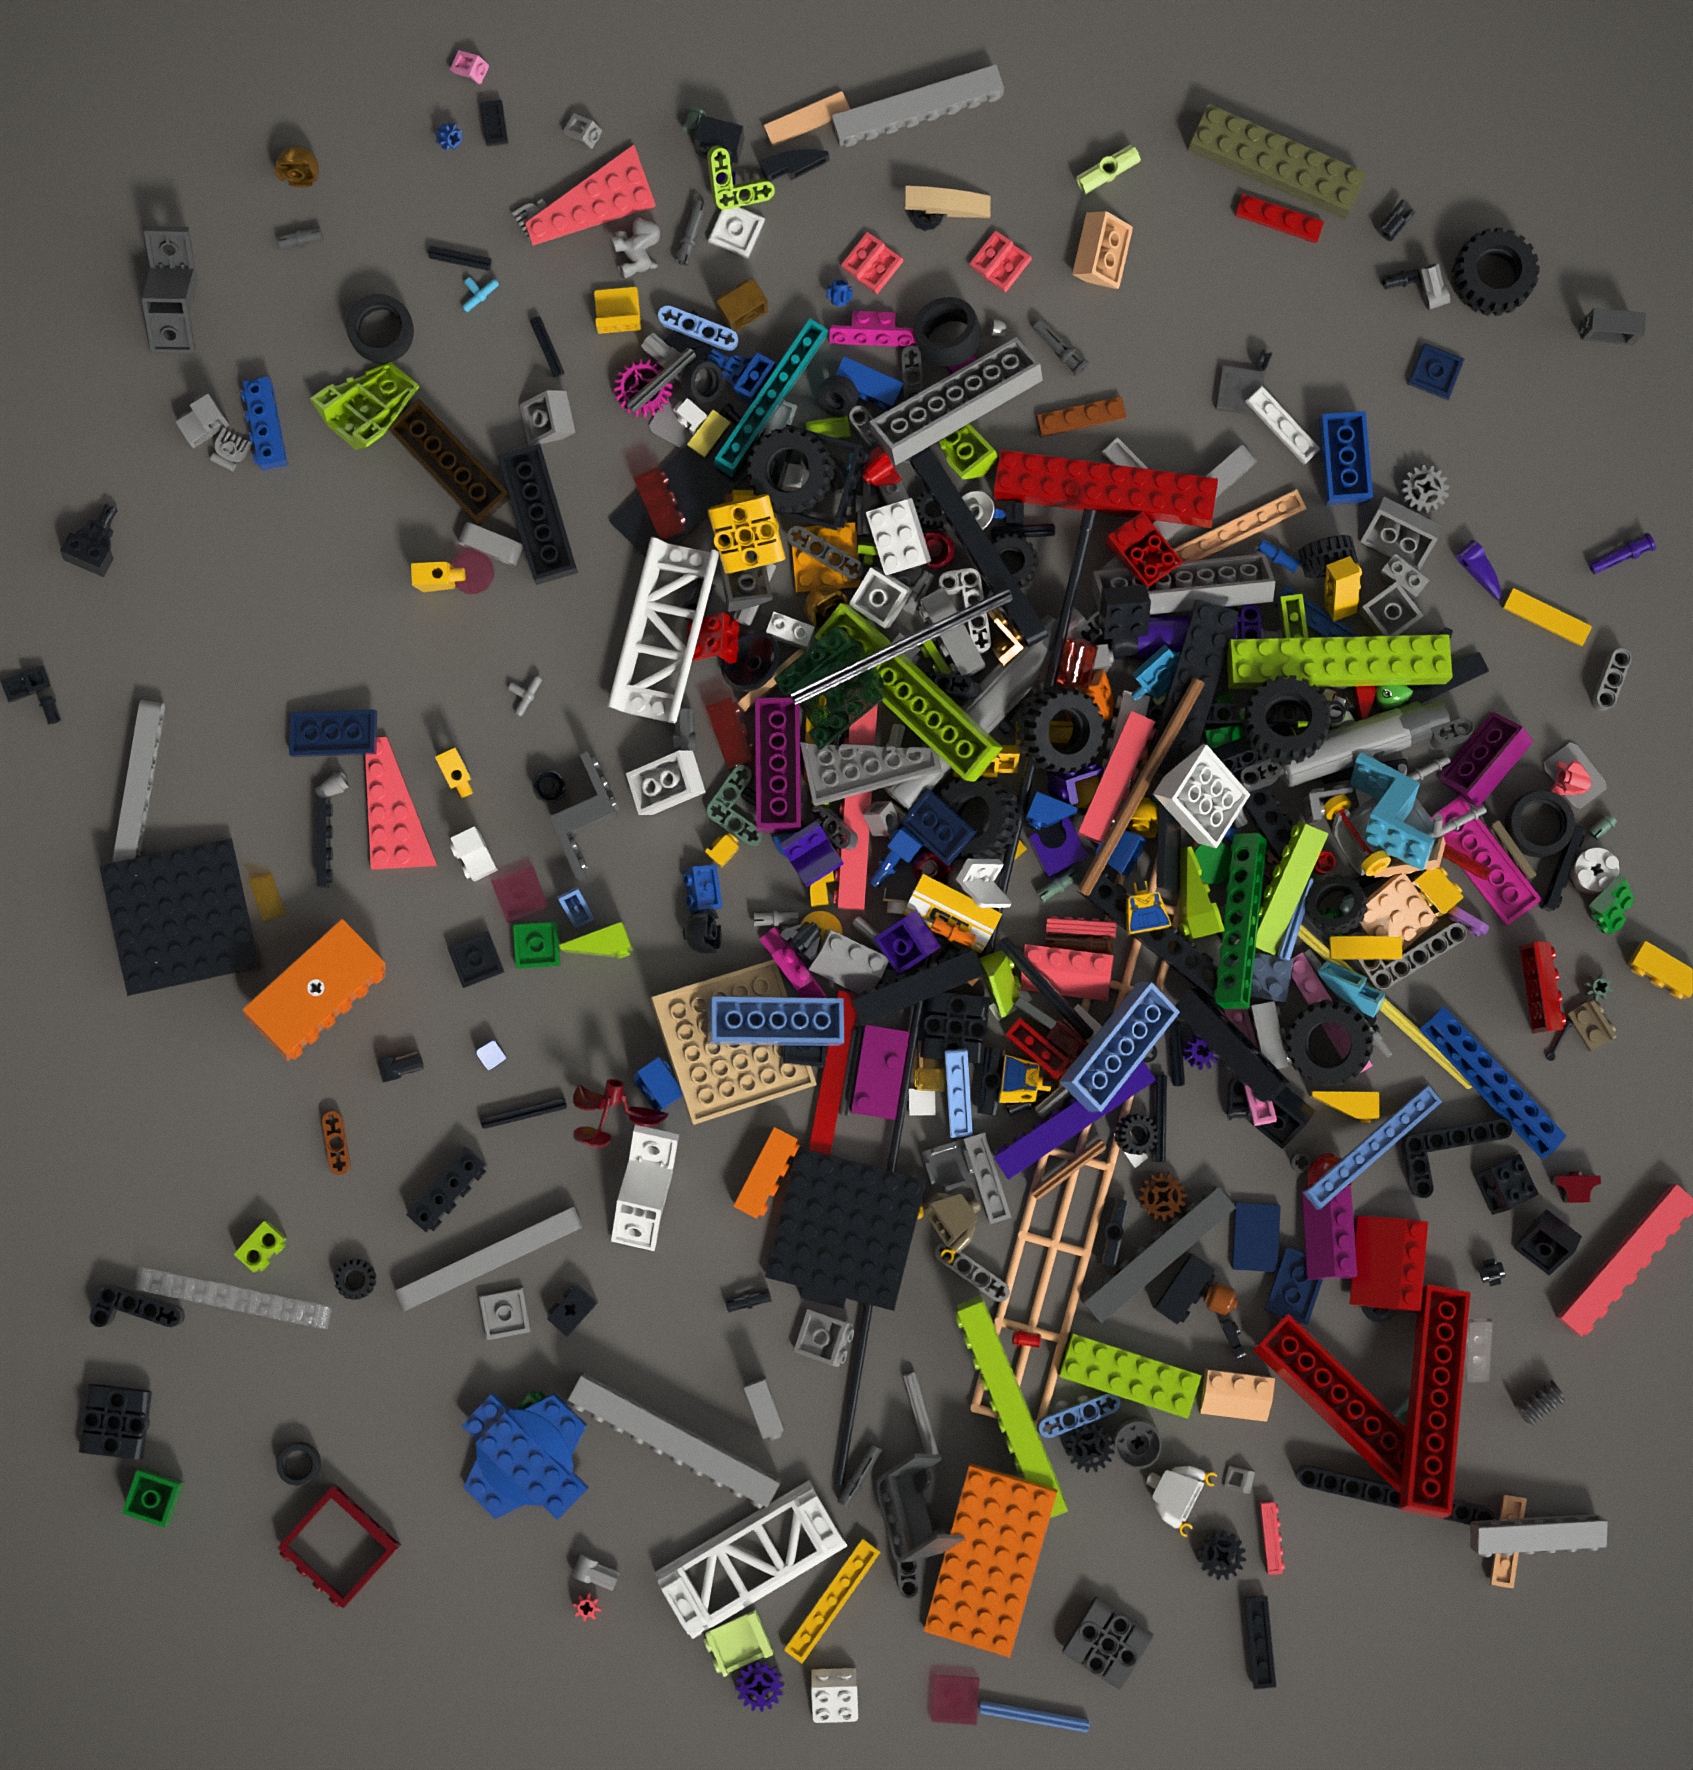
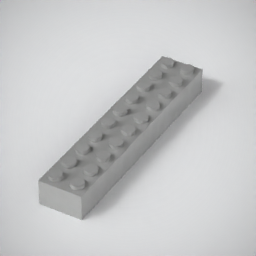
[568,1373,781,1509]

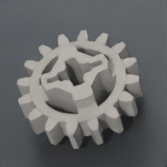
[1401,465,1450,514]

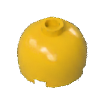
[1125,797,1159,838]

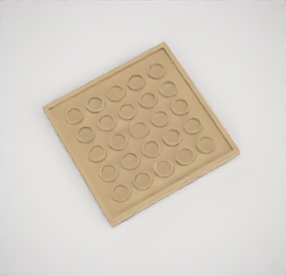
[650,960,817,1126]

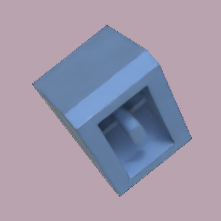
[557,887,595,929]

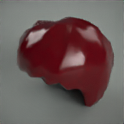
[923,531,955,569]
[911,848,951,883]

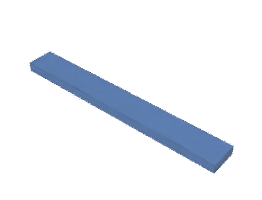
[1303,1085,1442,1210]

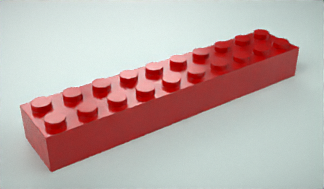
[994,450,1218,528]
[1399,1284,1471,1519]
[1253,1314,1406,1493]

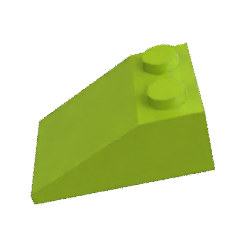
[559,922,634,959]
[979,950,1021,1017]

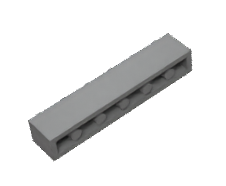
[1470,1514,1607,1557]

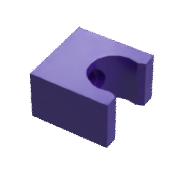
[1027,817,1088,878]

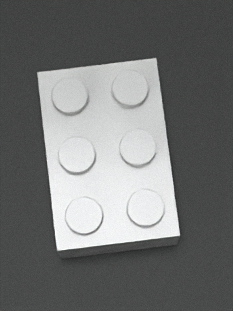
[866,498,931,576]
[626,751,705,815]

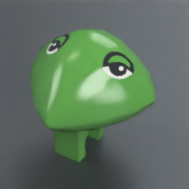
[1375,685,1413,711]

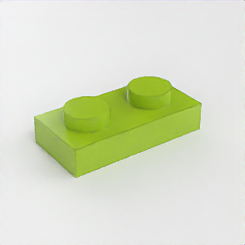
[919,640,952,674]

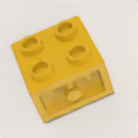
[594,287,641,334]

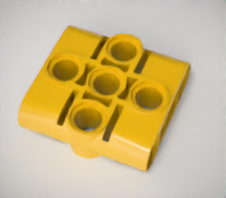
[707,494,786,574]

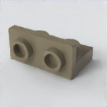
[1566,999,1617,1052]

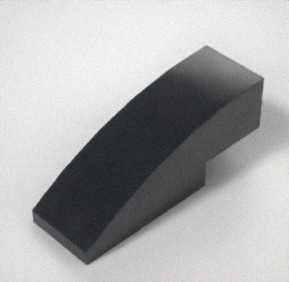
[760,149,829,182]

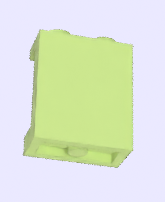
[704,1610,774,1676]

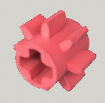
[573,1592,601,1622]

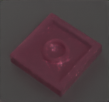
[491,866,549,923]
[931,1675,980,1725]

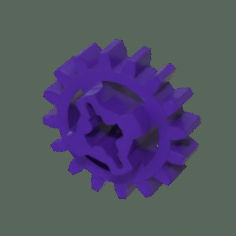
[735,1661,784,1712]

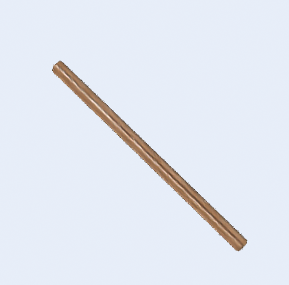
[1078,678,1204,896]

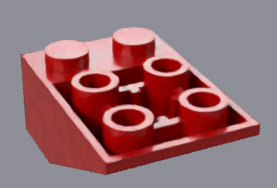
[1105,512,1183,588]

